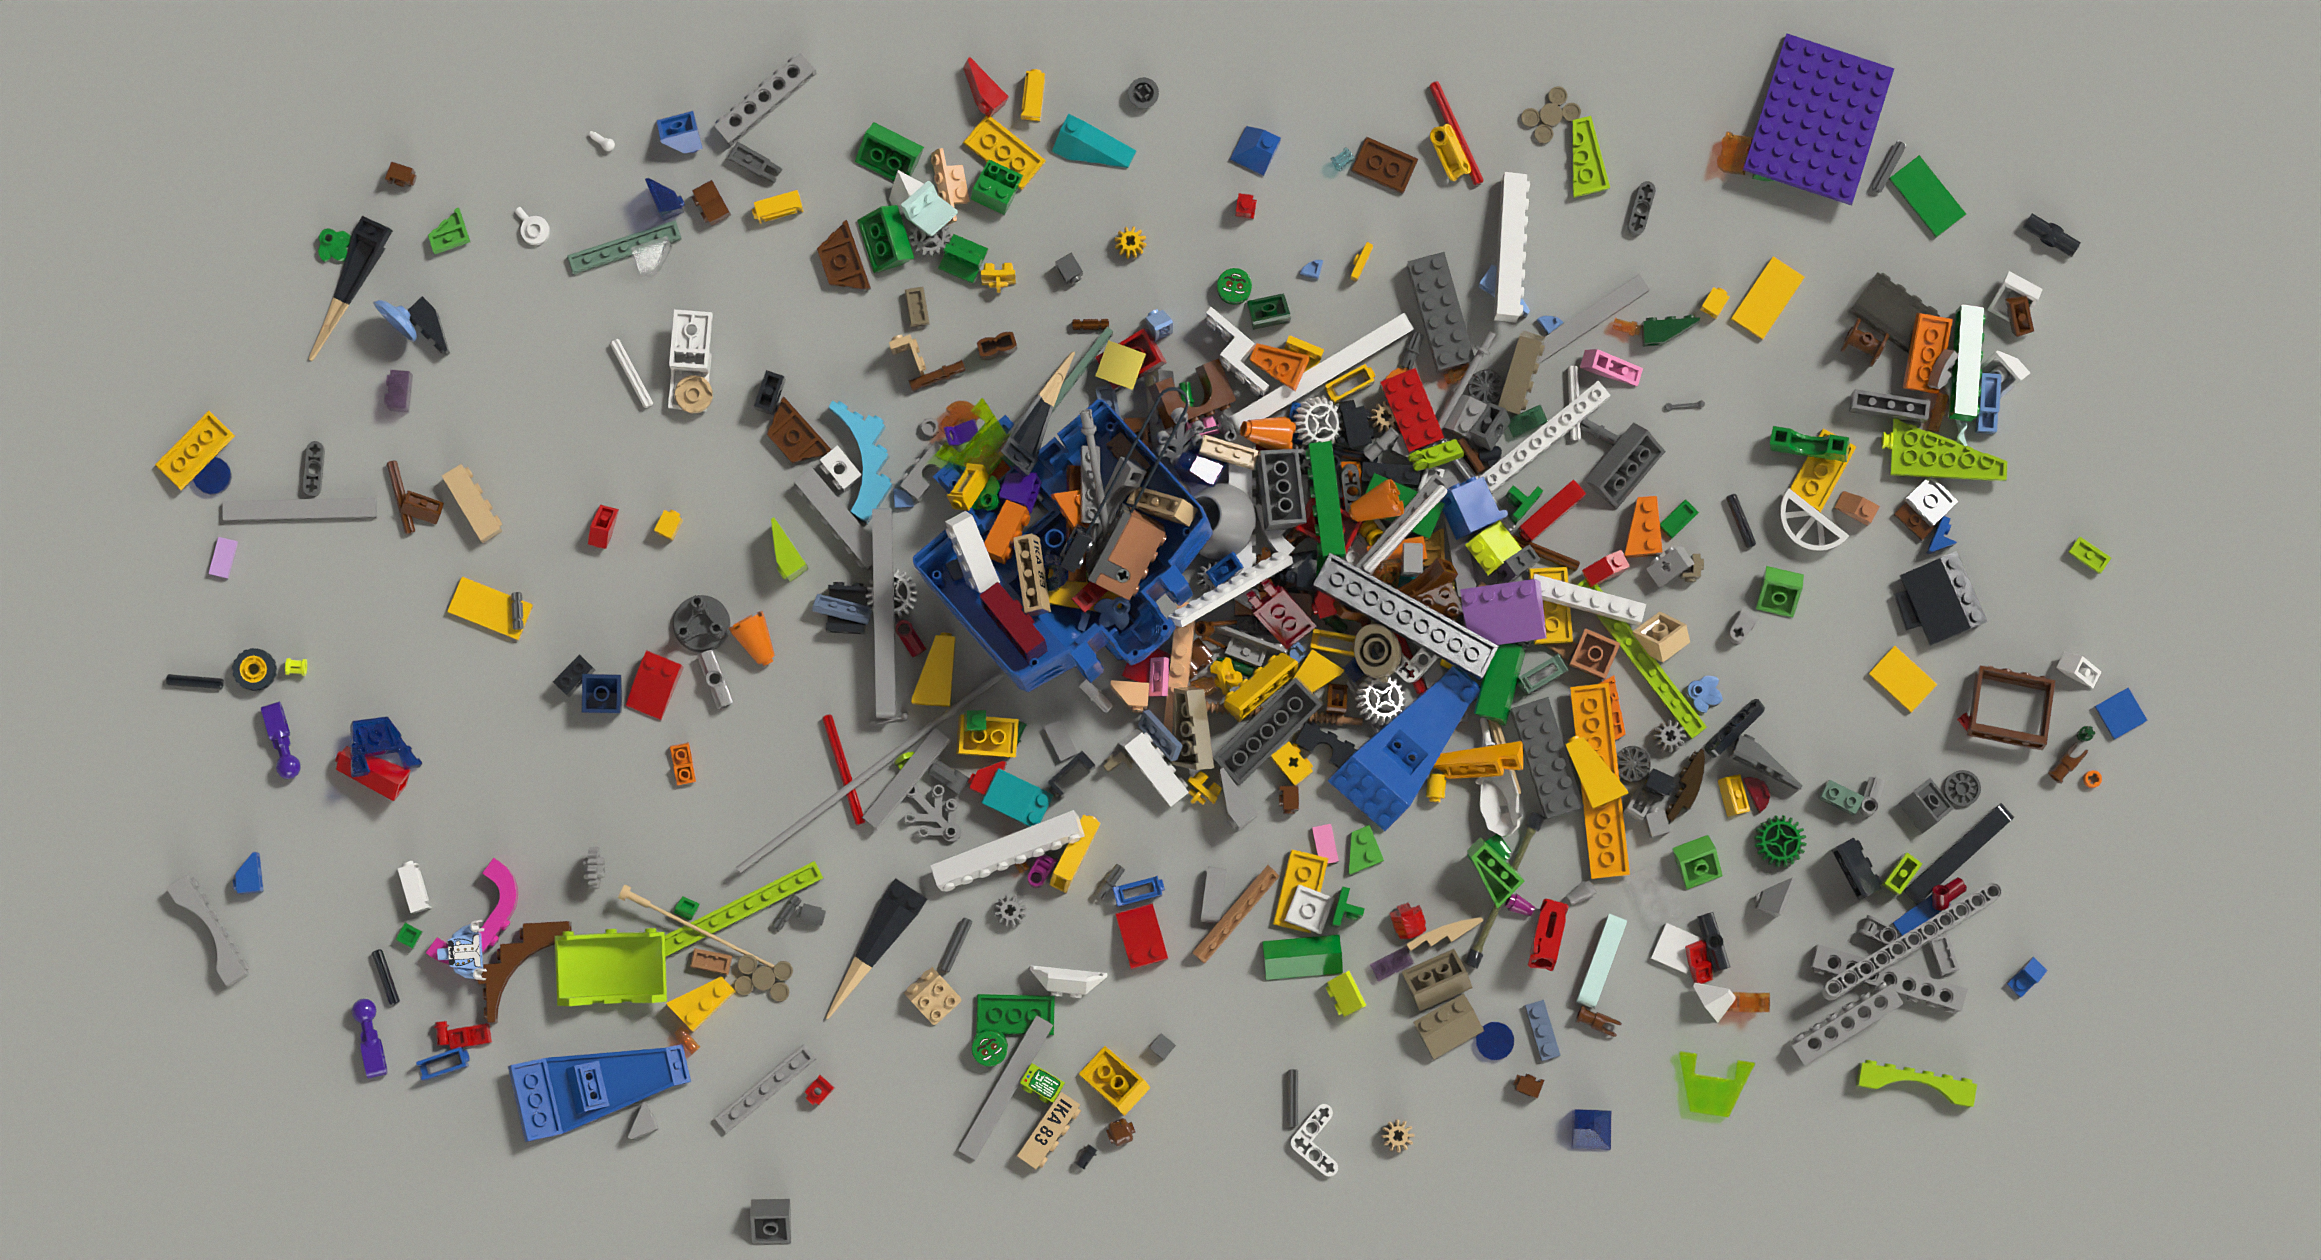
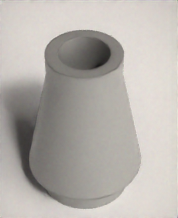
[1567,880,1597,905]

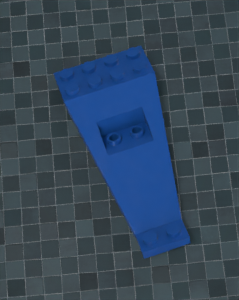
[1328,665,1481,831]
[508,1044,691,1142]

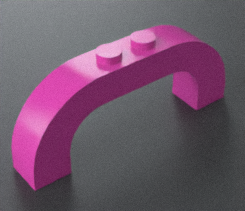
[426,858,519,965]

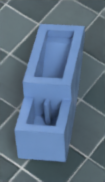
[1975,373,2001,434]

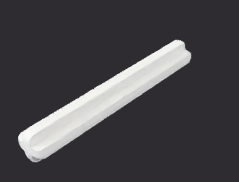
[610,339,653,408]
[1568,366,1581,441]

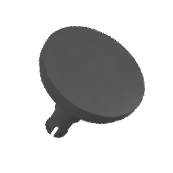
[673,595,731,653]

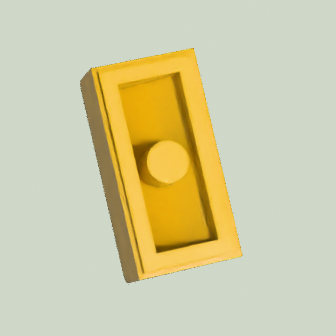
[1718,774,1750,817]

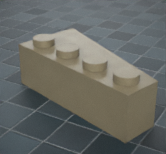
[1498,331,1546,414]
[1171,687,1214,770]

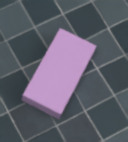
[208,537,238,579]

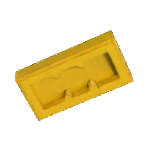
[1350,242,1373,282]

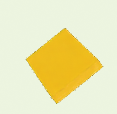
[1868,646,1938,713]

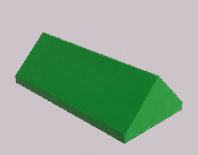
[1474,644,1525,726]
[1262,935,1343,980]

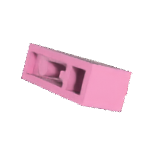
[1580,349,1643,386]

